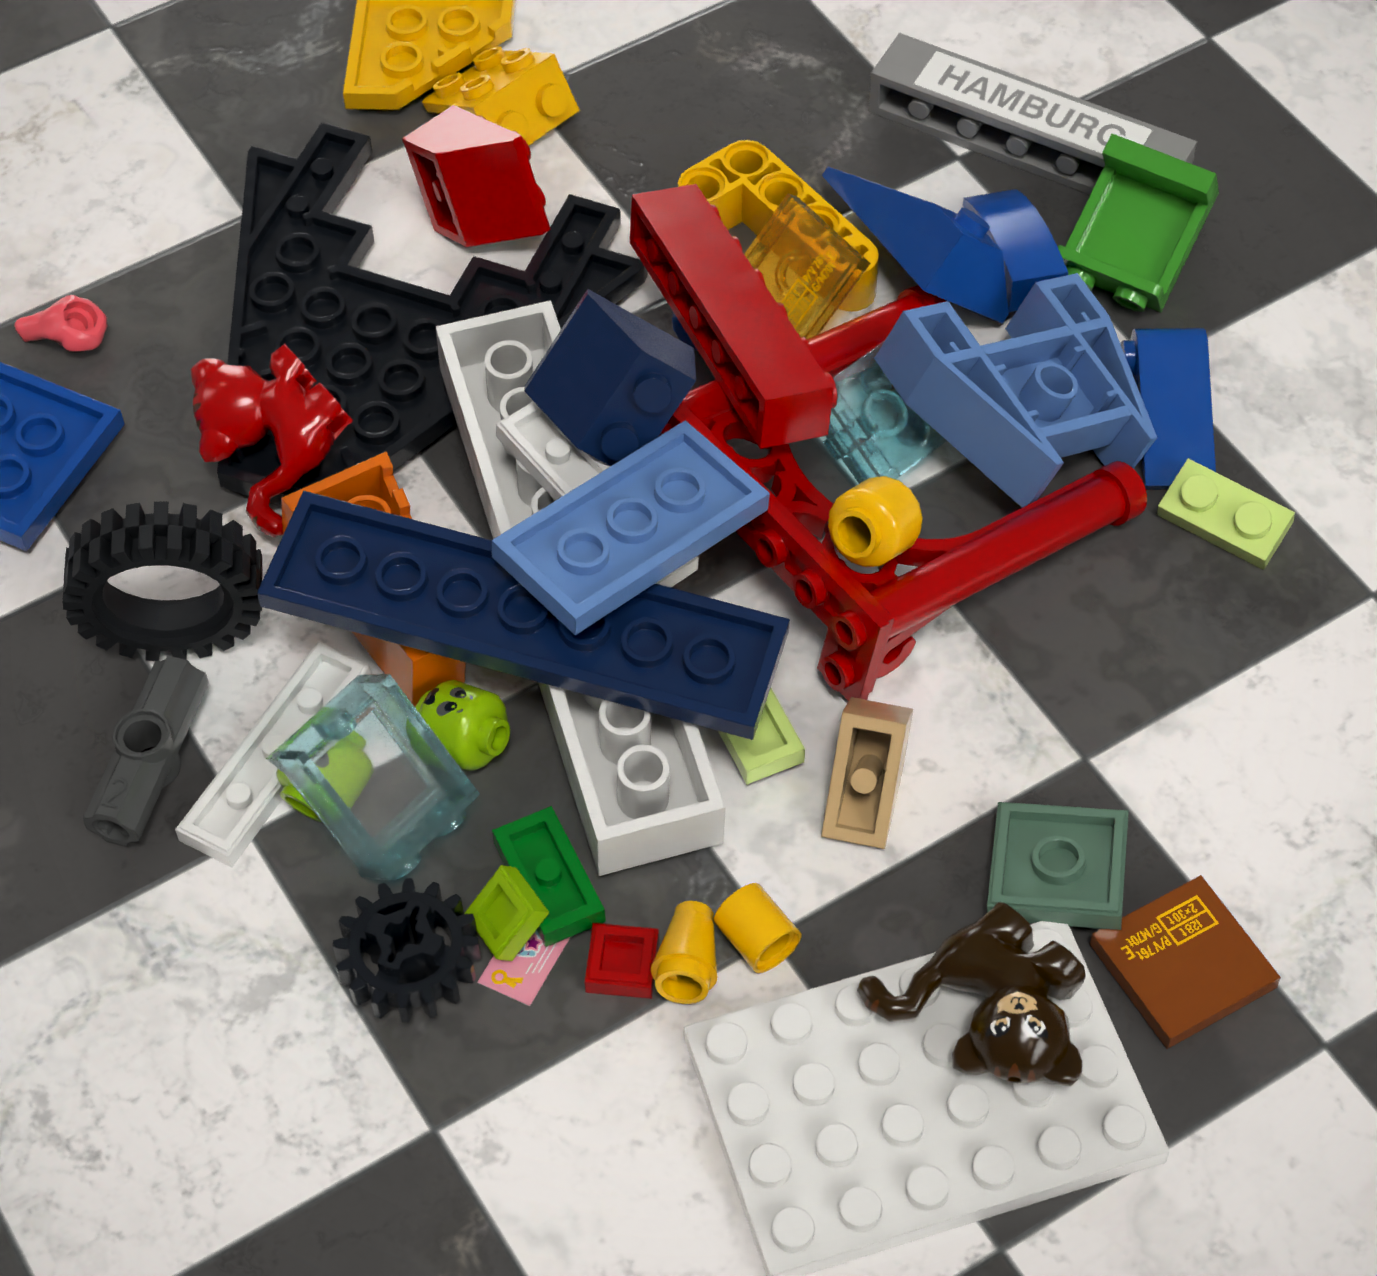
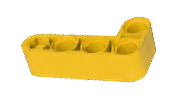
[678,140,879,312]

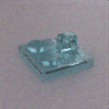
[823,339,947,484]

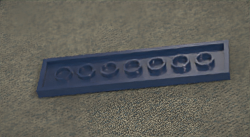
[257,490,790,740]

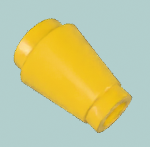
[651,901,717,1004]

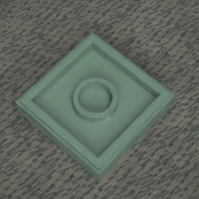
[987,802,1129,930]

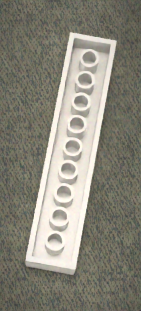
[436,300,726,876]

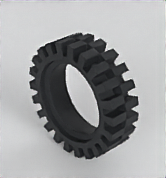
[62,501,262,661]

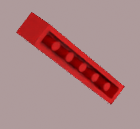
[629,184,838,449]

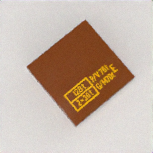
[1090,875,1281,1049]

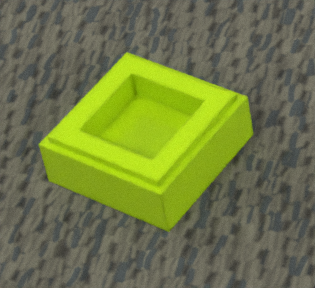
[464,865,549,961]

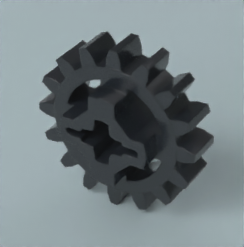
[333,878,481,1022]

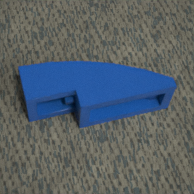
[963,189,1068,312]

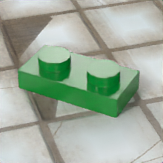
[492,806,606,947]

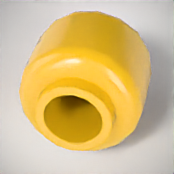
[828,476,923,567]

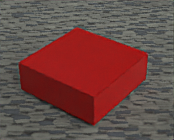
[585,923,659,999]

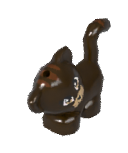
[857,902,1086,1086]

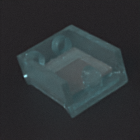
[266,674,480,881]

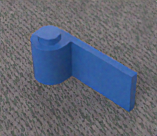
[1121,328,1216,490]

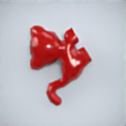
[190,344,353,538]

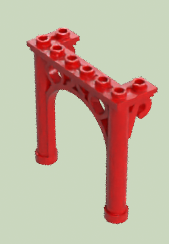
[658,285,1147,702]

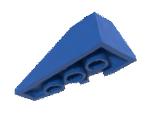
[822,167,1009,323]

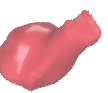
[14,295,107,352]

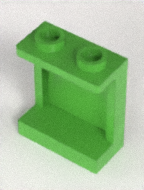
[1058,133,1219,312]

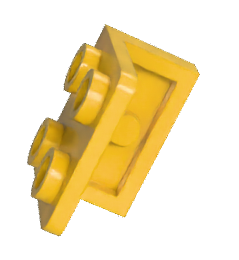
[422,47,580,146]

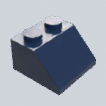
[524,289,696,466]

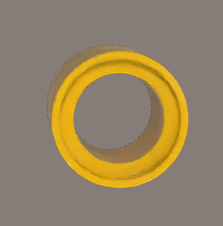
[714,883,802,973]

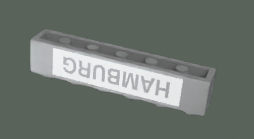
[868,33,1197,195]

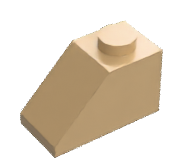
[821,697,914,849]

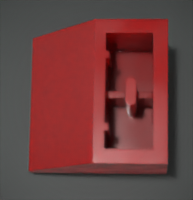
[402,105,551,247]

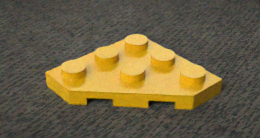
[343,0,516,110]

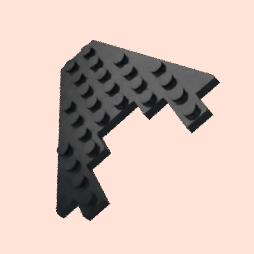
[217,122,648,507]

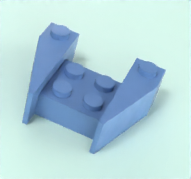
[874,273,1157,507]

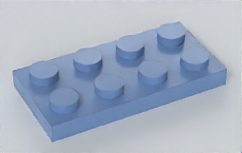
[492,420,770,635]

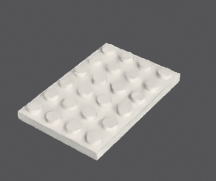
[684,921,1170,1276]

